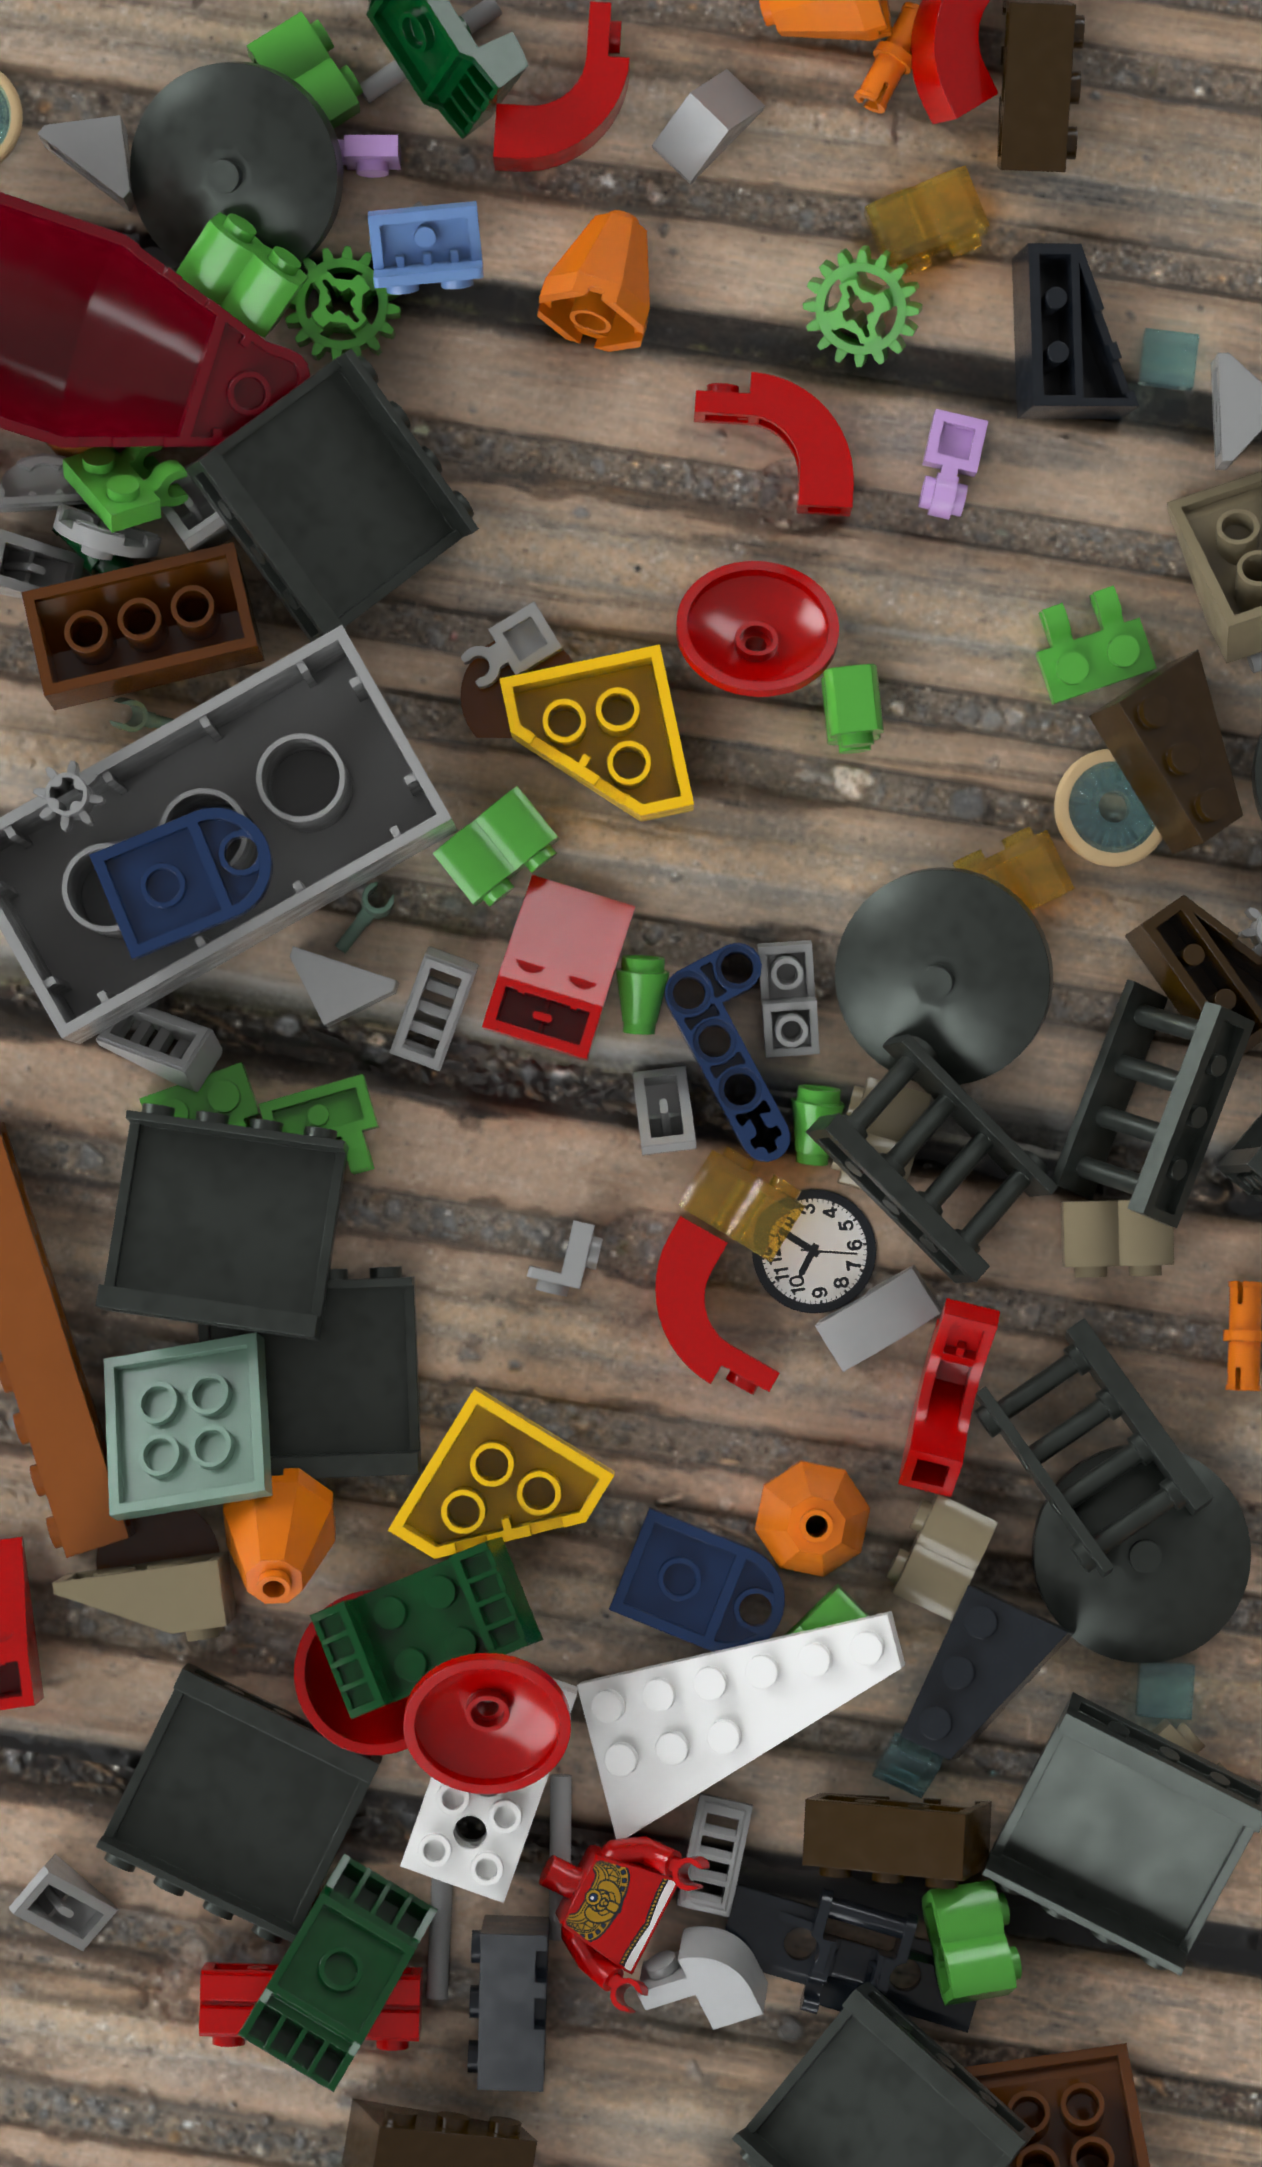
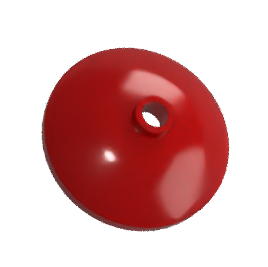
[676,561,839,697]
[294,1589,409,1755]
[403,1653,571,1794]

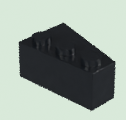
[1012,243,1139,419]
[900,1585,1075,1760]
[467,1915,550,2092]

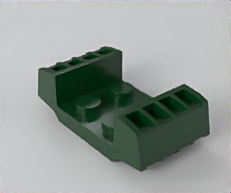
[366,0,529,139]
[310,1537,544,1719]
[237,1853,438,2093]

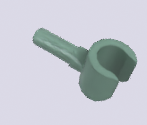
[110,697,174,732]
[335,882,394,953]

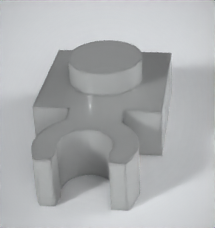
[461,602,563,689]

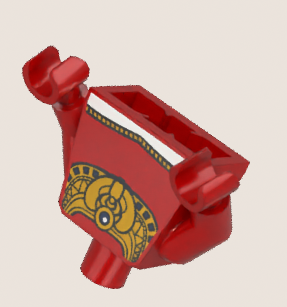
[539,1836,710,2013]

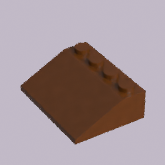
[964,2043,1150,2167]

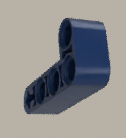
[664,943,790,1162]

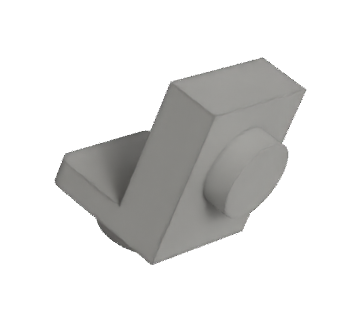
[527,1220,603,1297]

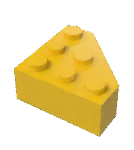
[499,644,694,822]
[388,1386,615,1559]

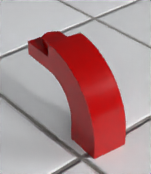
[910,0,999,125]
[493,1,630,172]
[694,372,854,516]
[655,1216,780,1395]
[898,1298,1000,1497]

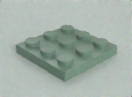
[103,1332,273,1521]

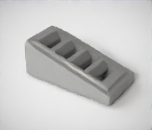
[389,947,479,1071]
[96,1006,222,1092]
[676,1793,753,1917]

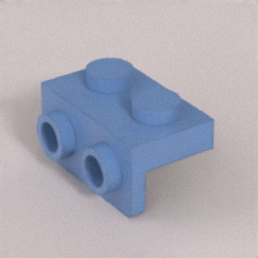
[368,201,484,295]

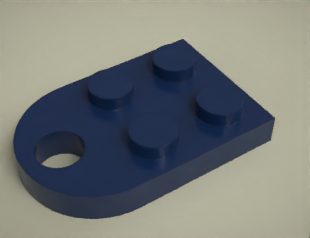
[89,808,273,960]
[609,1507,785,1651]

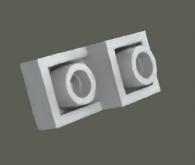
[757,940,820,1058]
[815,1265,942,1372]

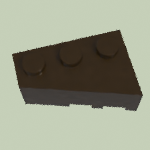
[997,0,1085,172]
[1089,650,1243,854]
[1125,895,1262,1054]
[802,1793,992,1889]
[342,2098,538,2167]

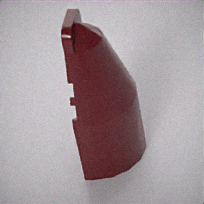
[0,192,310,448]

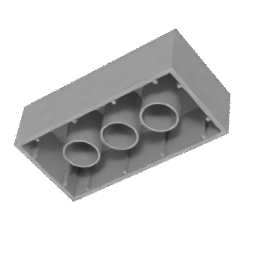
[0,625,458,1044]

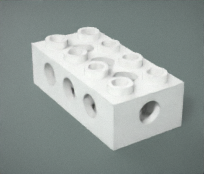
[400,1678,578,1903]

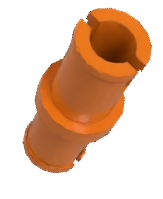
[854,2,919,114]
[1223,1281,1262,1391]

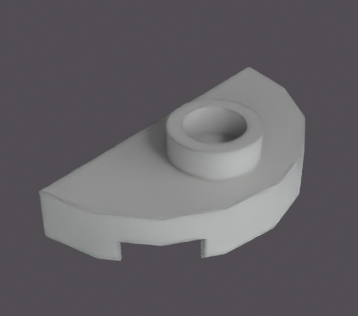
[0,453,90,513]
[53,504,162,560]

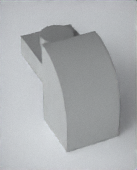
[637,1926,768,2030]

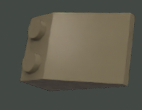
[1167,471,1262,663]
[52,1551,237,1641]

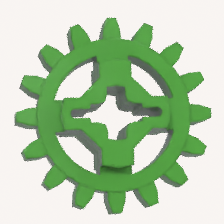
[803,245,923,367]
[285,246,402,361]

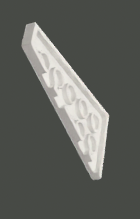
[577,1611,905,1839]

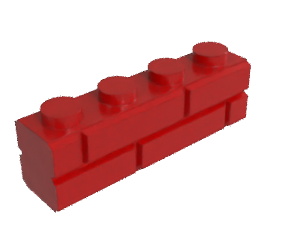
[199,1962,423,2051]

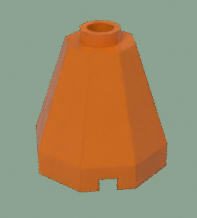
[759,0,893,41]
[537,210,650,352]
[754,1460,870,1577]
[223,1468,336,1604]

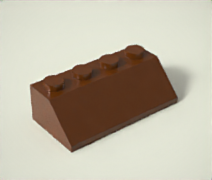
[21,542,265,710]

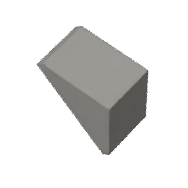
[652,69,765,185]
[38,115,135,212]
[1211,352,1262,471]
[161,462,234,552]
[0,529,84,599]
[290,946,400,1027]
[632,1066,697,1156]
[9,1854,118,1951]

